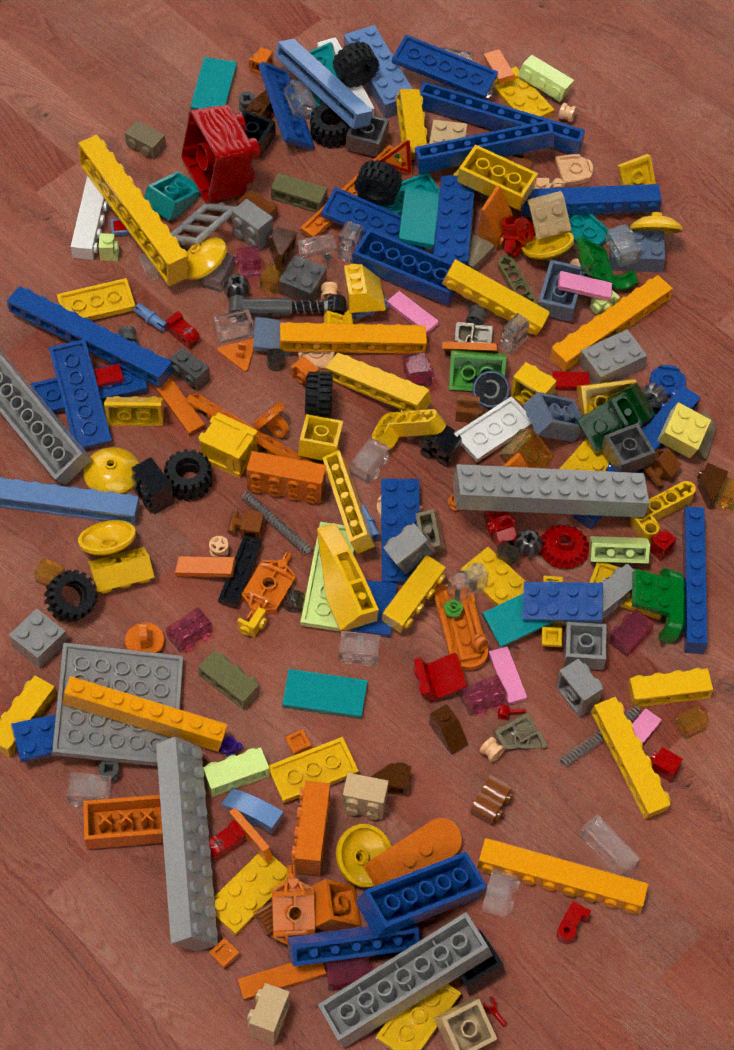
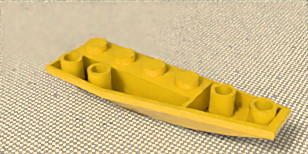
[317,523,379,632]

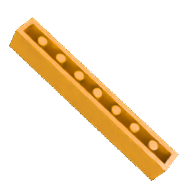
[550,275,673,371]
[279,322,427,354]
[62,676,227,752]
[478,838,648,914]

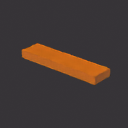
[152,377,205,436]
[237,962,326,1001]

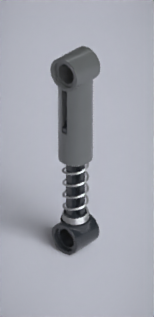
[229,294,346,320]

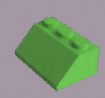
[449,350,506,391]

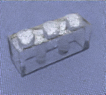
[580,814,641,877]

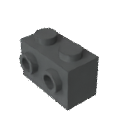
[169,347,210,391]

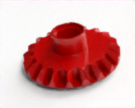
[540,524,589,569]

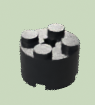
[418,425,462,465]

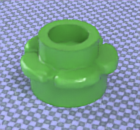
[444,599,463,618]

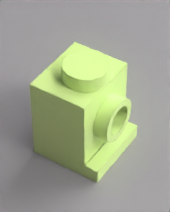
[99,233,119,261]
[590,290,620,315]

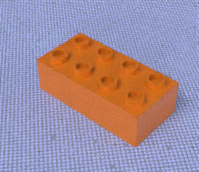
[246,451,326,504]
[291,780,330,877]
[83,795,163,849]

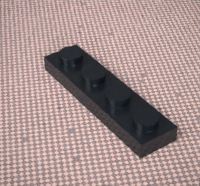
[218,535,262,608]

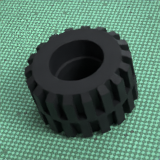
[332,41,380,88]
[310,103,350,148]
[354,160,402,206]
[305,372,333,418]
[164,449,213,501]
[44,570,98,622]

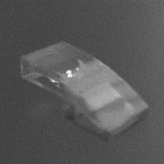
[297,235,338,259]

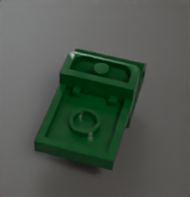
[576,382,655,453]

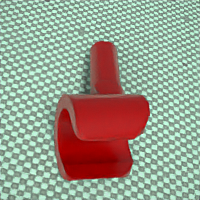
[497,705,526,720]
[483,997,507,1027]

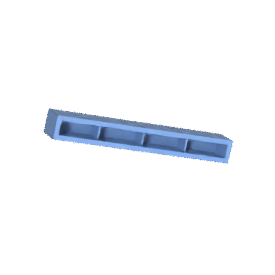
[275,39,373,129]
[0,477,140,526]

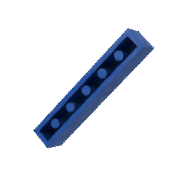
[287,924,419,966]

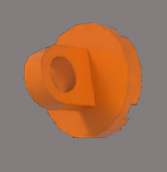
[253,401,289,438]
[125,622,165,653]

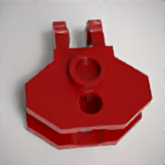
[501,215,535,259]
[484,511,517,548]

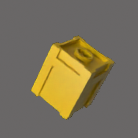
[198,412,259,479]

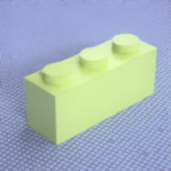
[518,55,574,102]
[589,536,650,563]
[203,747,270,797]

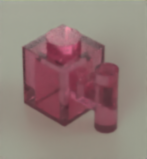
[234,246,262,278]

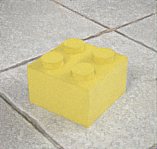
[657,402,711,458]

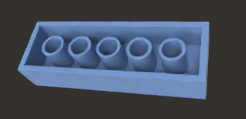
[344,25,412,118]

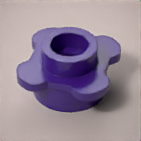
[219,736,242,757]

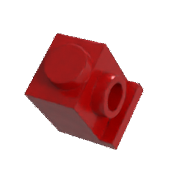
[650,529,677,561]

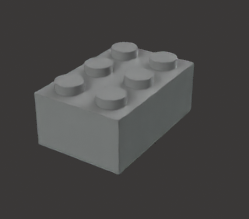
[579,329,647,384]

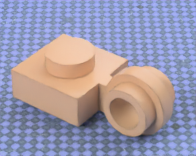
[534,178,565,189]

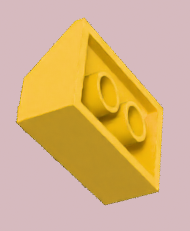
[344,264,386,313]
[577,379,636,416]
[104,396,164,426]
[88,547,155,593]

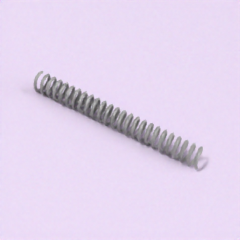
[242,490,312,555]
[559,706,640,767]

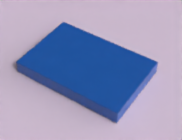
[351,580,397,638]

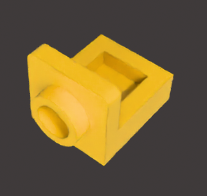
[324,310,353,324]
[237,607,267,638]

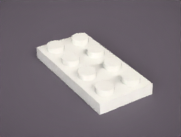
[454,396,533,463]

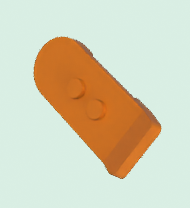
[433,580,488,671]
[364,818,462,886]

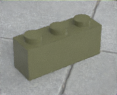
[271,173,327,213]
[198,651,259,710]

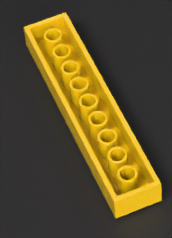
[78,135,189,287]

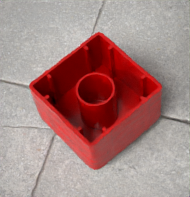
[181,105,260,204]

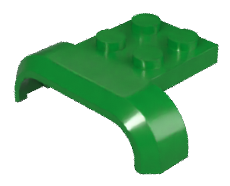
[576,236,639,290]
[632,568,685,644]

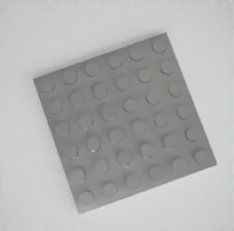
[52,643,183,766]

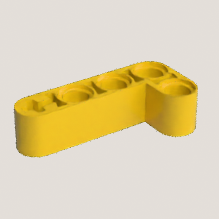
[372,409,446,452]
[629,481,696,544]

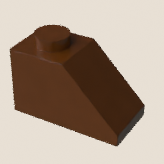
[697,463,728,510]
[429,704,468,755]
[371,762,411,797]

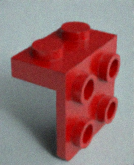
[413,653,467,702]

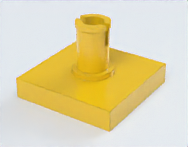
[617,154,656,185]

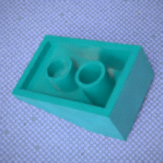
[144,171,201,221]

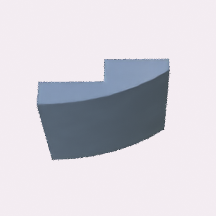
[253,317,290,356]

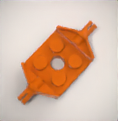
[241,552,296,622]
[270,865,315,961]

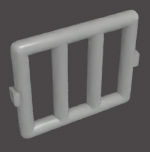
[170,203,236,245]

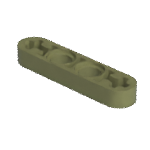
[498,255,537,304]

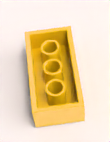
[457,145,538,211]

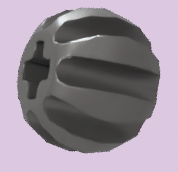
[223,273,250,298]
[642,383,667,410]
[514,529,543,557]

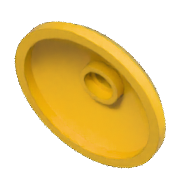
[630,212,683,234]
[522,231,574,260]
[187,237,227,280]
[83,447,139,494]
[78,520,136,556]
[336,824,391,888]

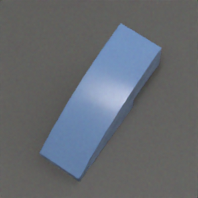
[221,788,284,834]

